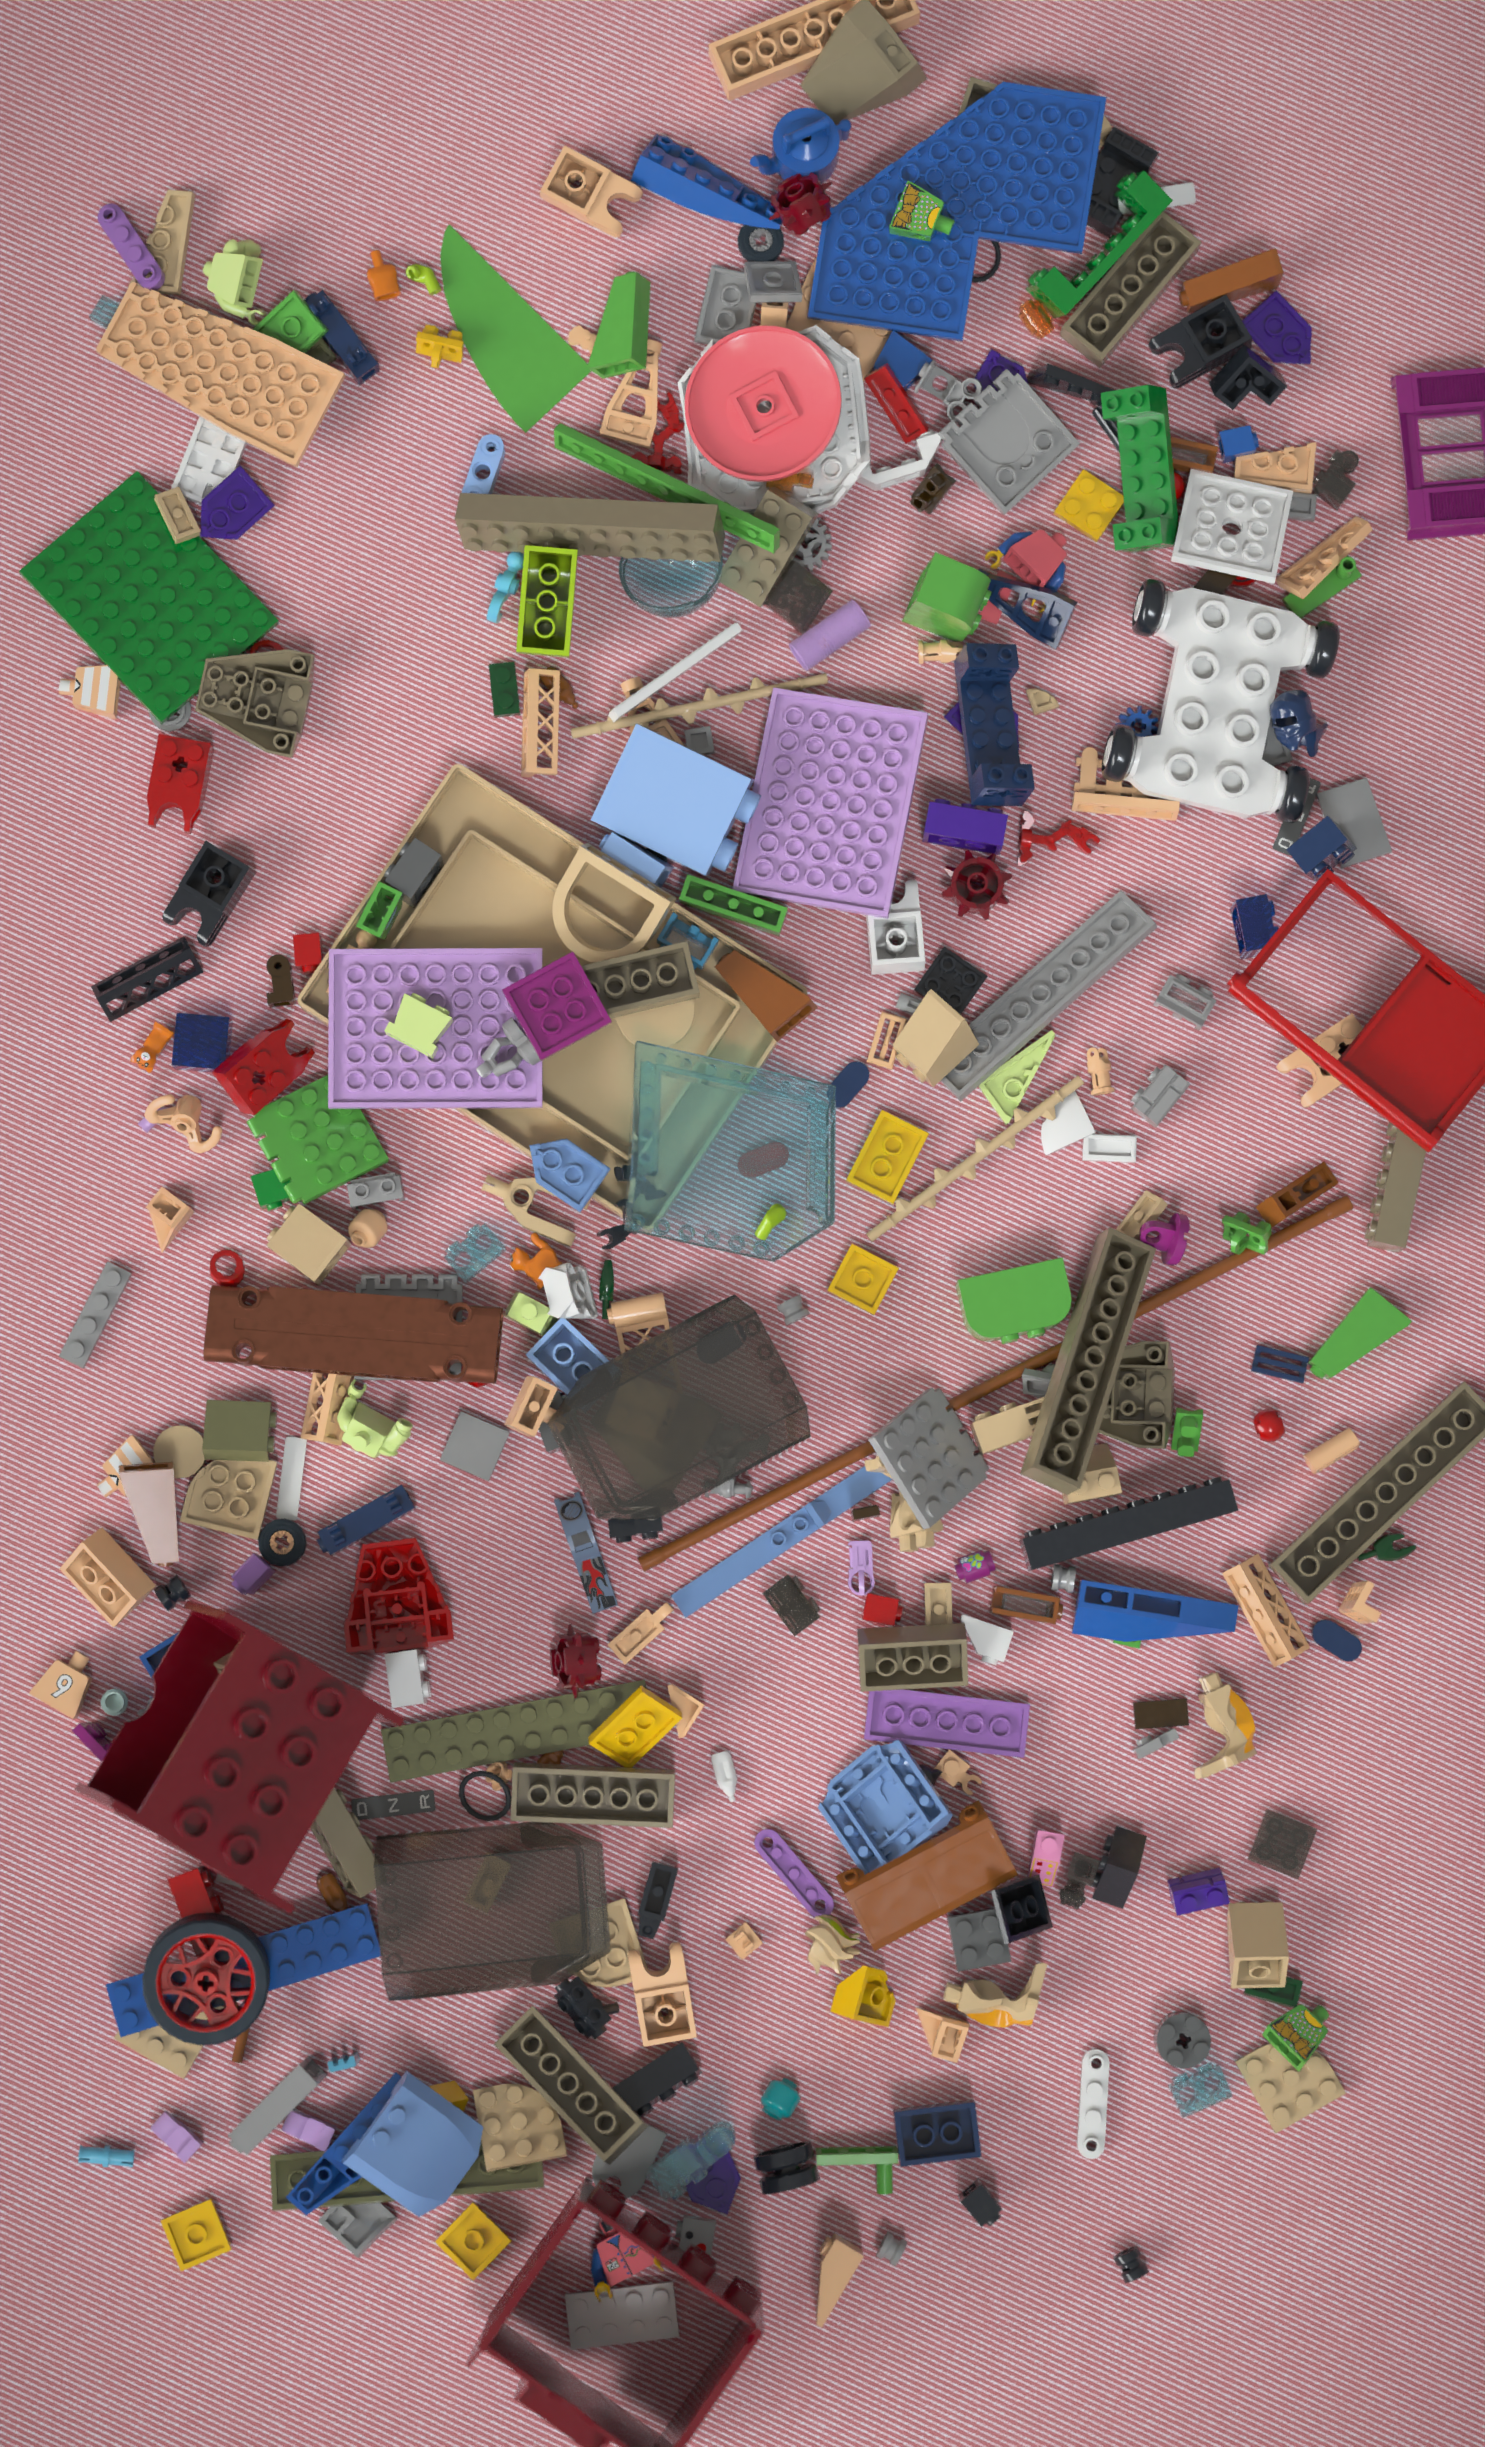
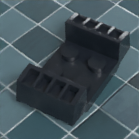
[1087,127,1159,238]

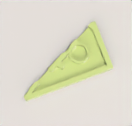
[978,1030,1055,1125]

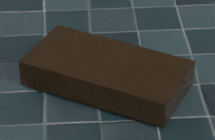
[851,1505,880,1522]
[1133,1698,1189,1729]

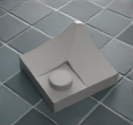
[318,2203,398,2258]

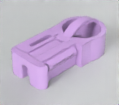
[847,1540,875,1596]

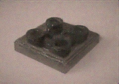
[763,560,833,634]
[1247,1809,1317,1879]

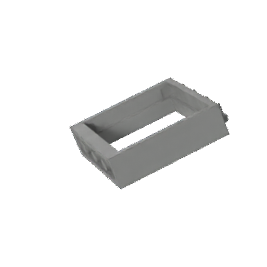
[228,2056,327,2155]

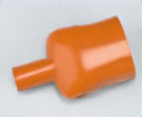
[366,250,401,301]

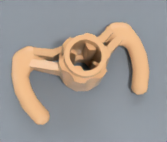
[144,1094,222,1153]

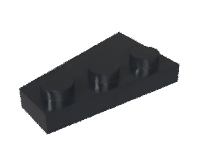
[1027,364,1114,406]

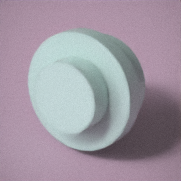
[101,1689,128,1716]

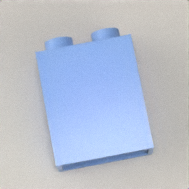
[591,724,762,876]

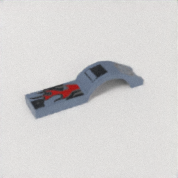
[554,1491,618,1614]

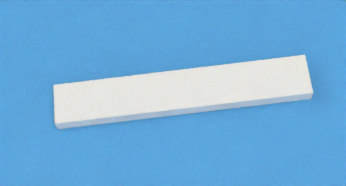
[609,622,743,722]

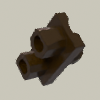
[910,463,956,514]

